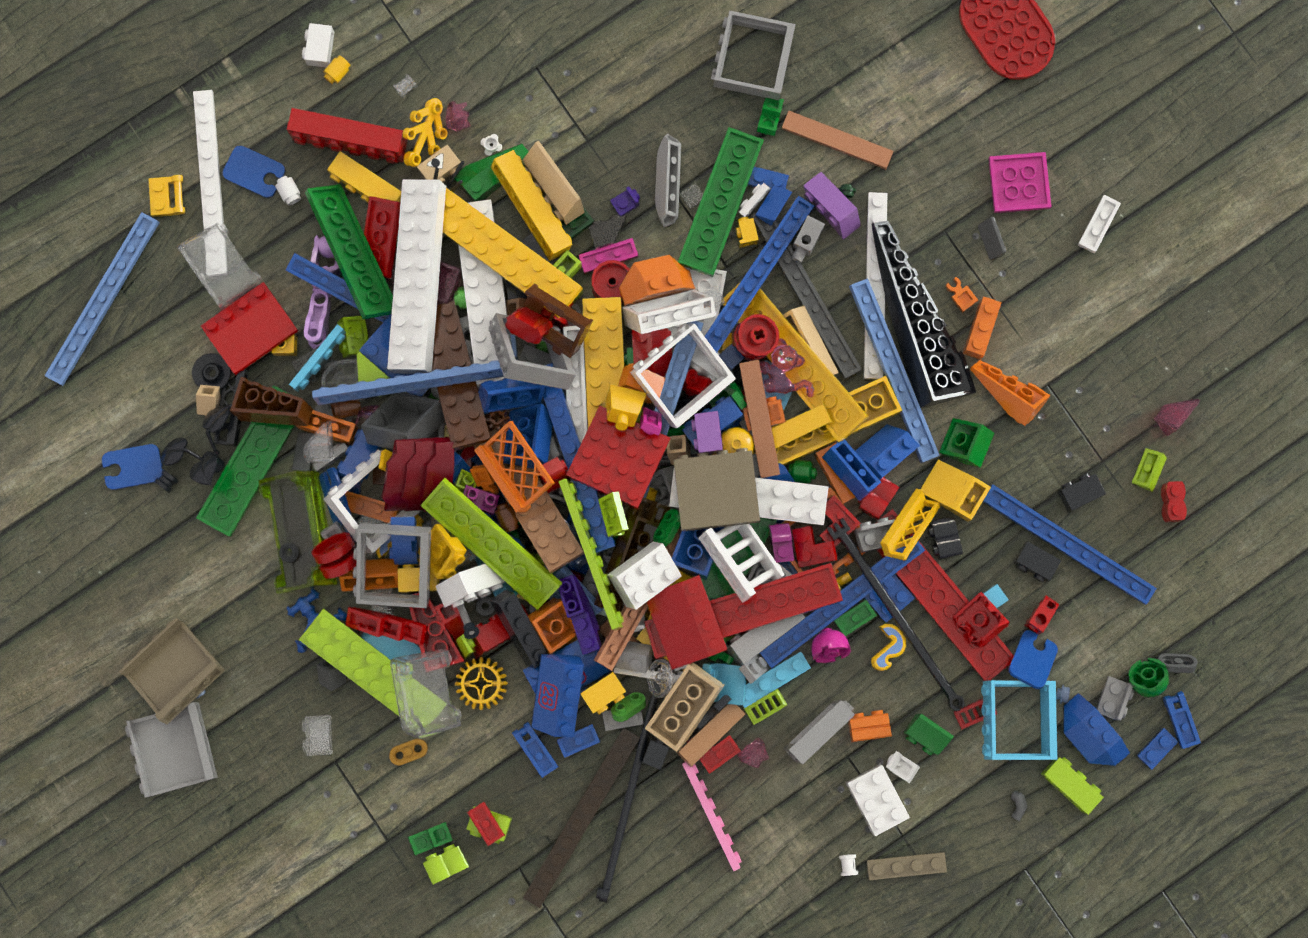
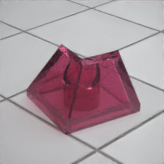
[1154,399,1200,436]

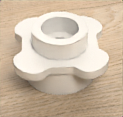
[481,134,502,156]

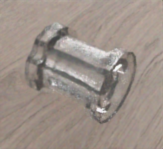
[392,74,418,99]

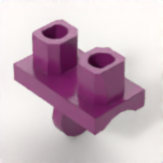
[463,485,499,515]

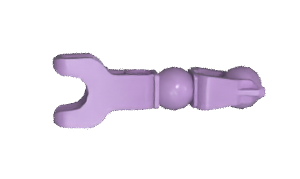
[304,235,341,350]

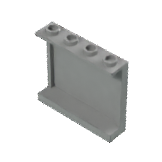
[125,702,218,798]

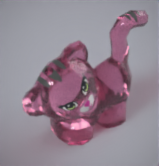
[759,338,814,397]

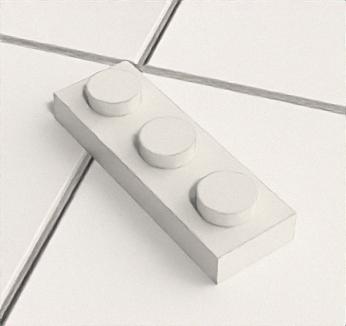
[1078,195,1121,253]

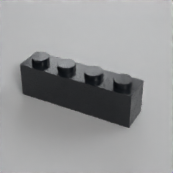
[490,590,548,668]

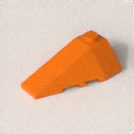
[970,360,1050,426]

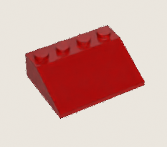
[201,282,298,375]
[647,575,728,670]

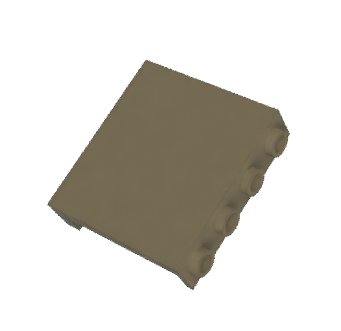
[674,448,760,532]
[119,618,225,725]

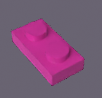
[640,407,662,435]

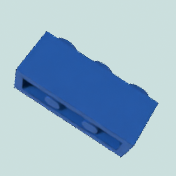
[822,439,881,501]

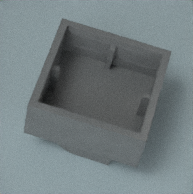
[361,392,445,452]

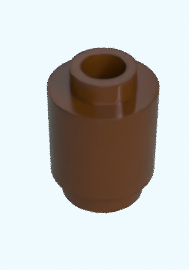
[331,399,361,419]
[494,502,519,533]

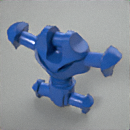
[287,588,347,653]

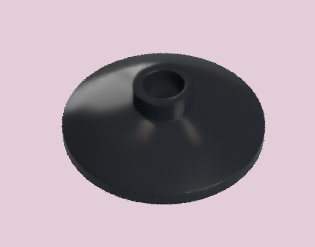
[192,353,231,389]

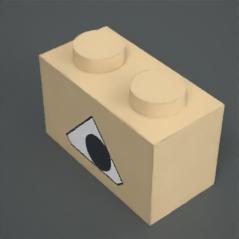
[417,145,461,184]

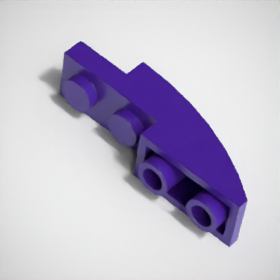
[558,574,602,655]

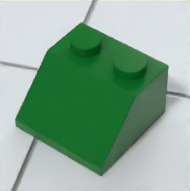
[939,418,995,468]
[903,714,954,756]

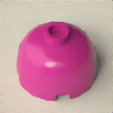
[811,628,851,663]

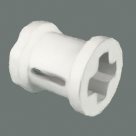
[839,854,858,876]

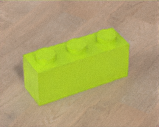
[1041,757,1104,815]

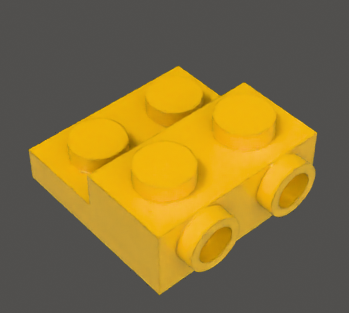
[418,524,467,579]

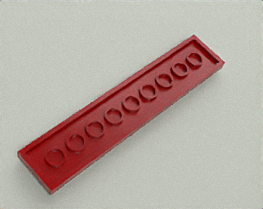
[874,509,1014,681]
[644,563,843,659]

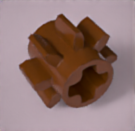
[486,410,511,431]

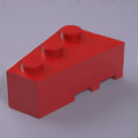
[472,604,528,659]

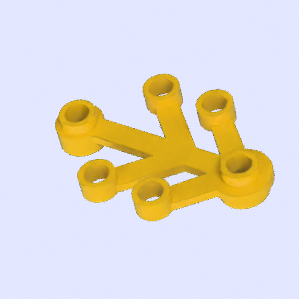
[403,98,448,167]

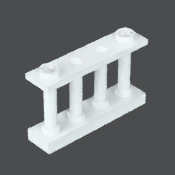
[699,524,784,603]

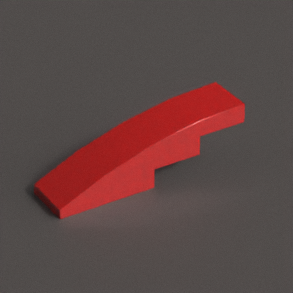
[345,607,427,645]

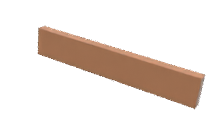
[782,111,893,170]
[739,360,781,478]

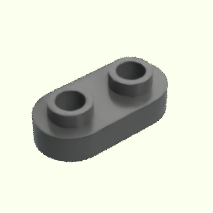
[1158,653,1198,673]

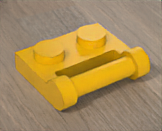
[149,175,185,217]

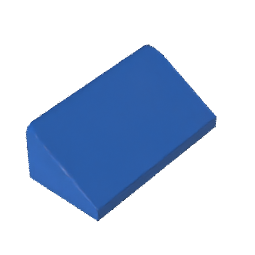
[755,185,792,226]

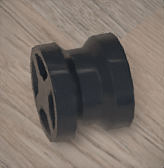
[154,469,179,493]

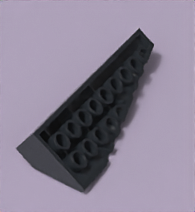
[871,221,976,408]

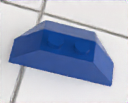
[1063,693,1130,766]

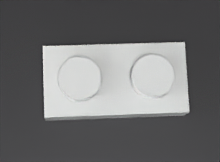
[739,183,771,217]

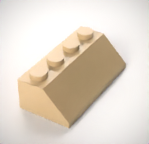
[522,141,585,225]
[783,306,839,376]

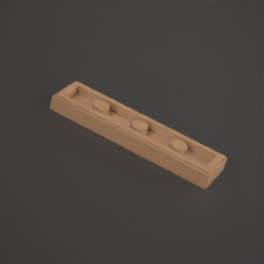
[677,704,745,767]

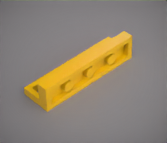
[880,489,940,560]

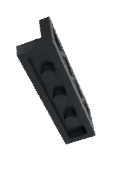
[214,369,249,447]

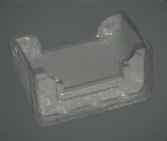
[177,222,263,310]
[390,649,461,739]

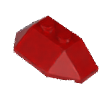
[632,328,673,378]

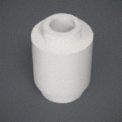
[275,176,301,206]

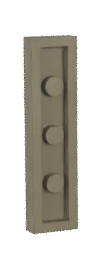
[866,852,947,880]

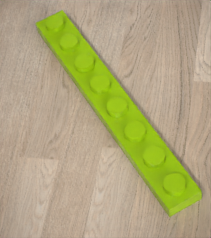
[559,479,624,630]

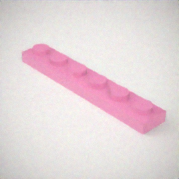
[682,762,742,871]

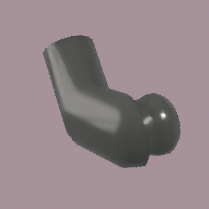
[1011,791,1027,822]

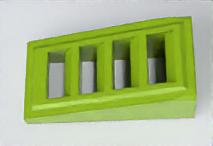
[744,688,787,725]

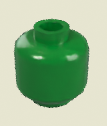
[788,460,817,484]

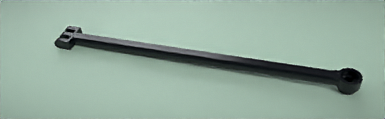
[827,518,965,711]
[596,680,662,903]

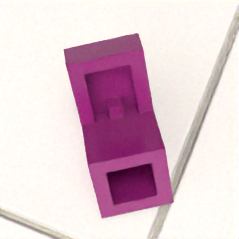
[768,523,794,563]

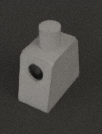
[791,216,825,263]

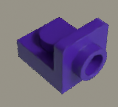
[610,186,640,218]

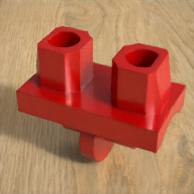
[682,369,713,396]

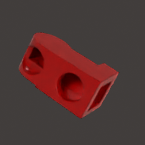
[1024,595,1059,635]

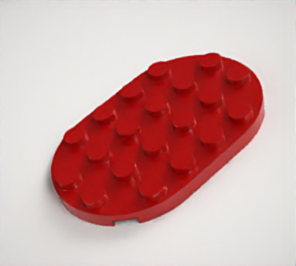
[959,0,1055,80]

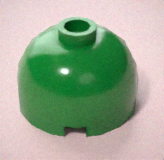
[1129,658,1169,698]

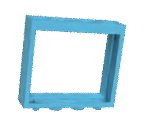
[981,680,1057,760]

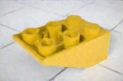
[921,460,991,522]

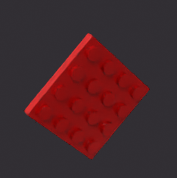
[566,405,671,509]

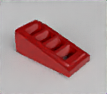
[953,698,998,730]

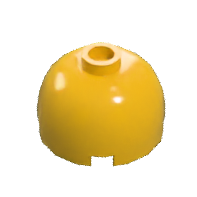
[721,427,755,455]

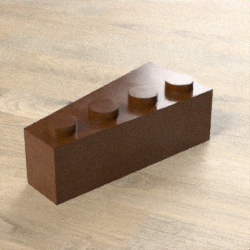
[230,377,313,426]

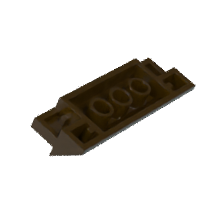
[594,497,671,612]

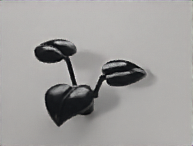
[161,406,231,485]

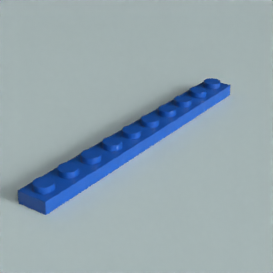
[704,196,814,353]
[543,363,616,553]
[983,484,1157,605]
[760,535,925,669]

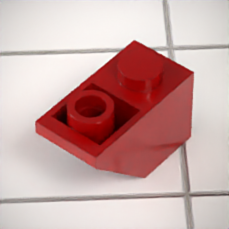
[434,603,465,640]

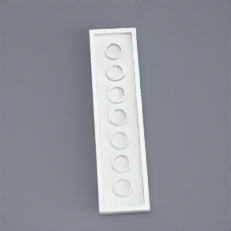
[669,468,829,525]

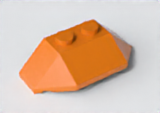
[619,255,695,306]

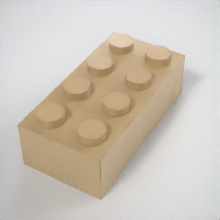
[645,662,725,752]

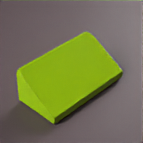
[1132,448,1167,492]

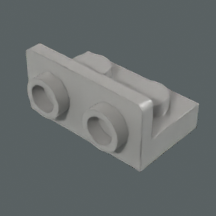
[854,517,895,553]
[1096,676,1134,721]

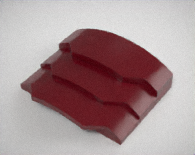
[381,437,454,512]

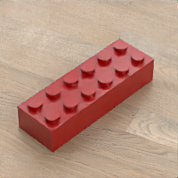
[287,108,408,164]

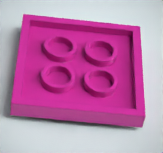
[988,152,1052,213]

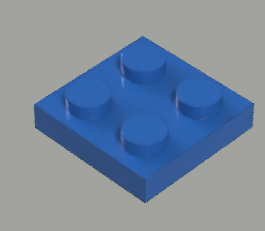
[864,574,915,623]

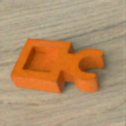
[945,277,978,313]
[470,464,499,495]

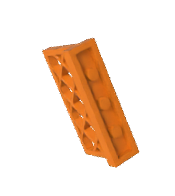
[474,421,554,513]

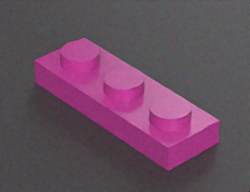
[578,238,638,274]

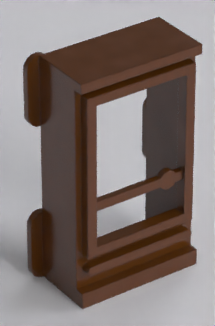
[523,283,593,358]

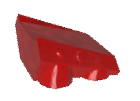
[505,307,553,344]
[953,592,1010,648]

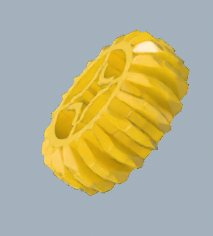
[455,657,508,710]

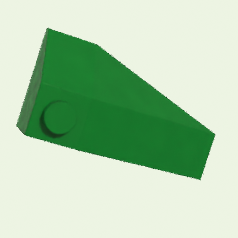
[455,144,529,202]

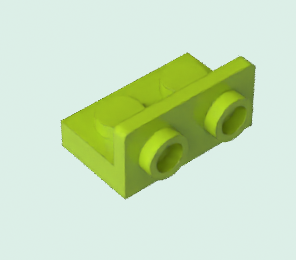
[336,316,368,358]
[598,492,628,537]

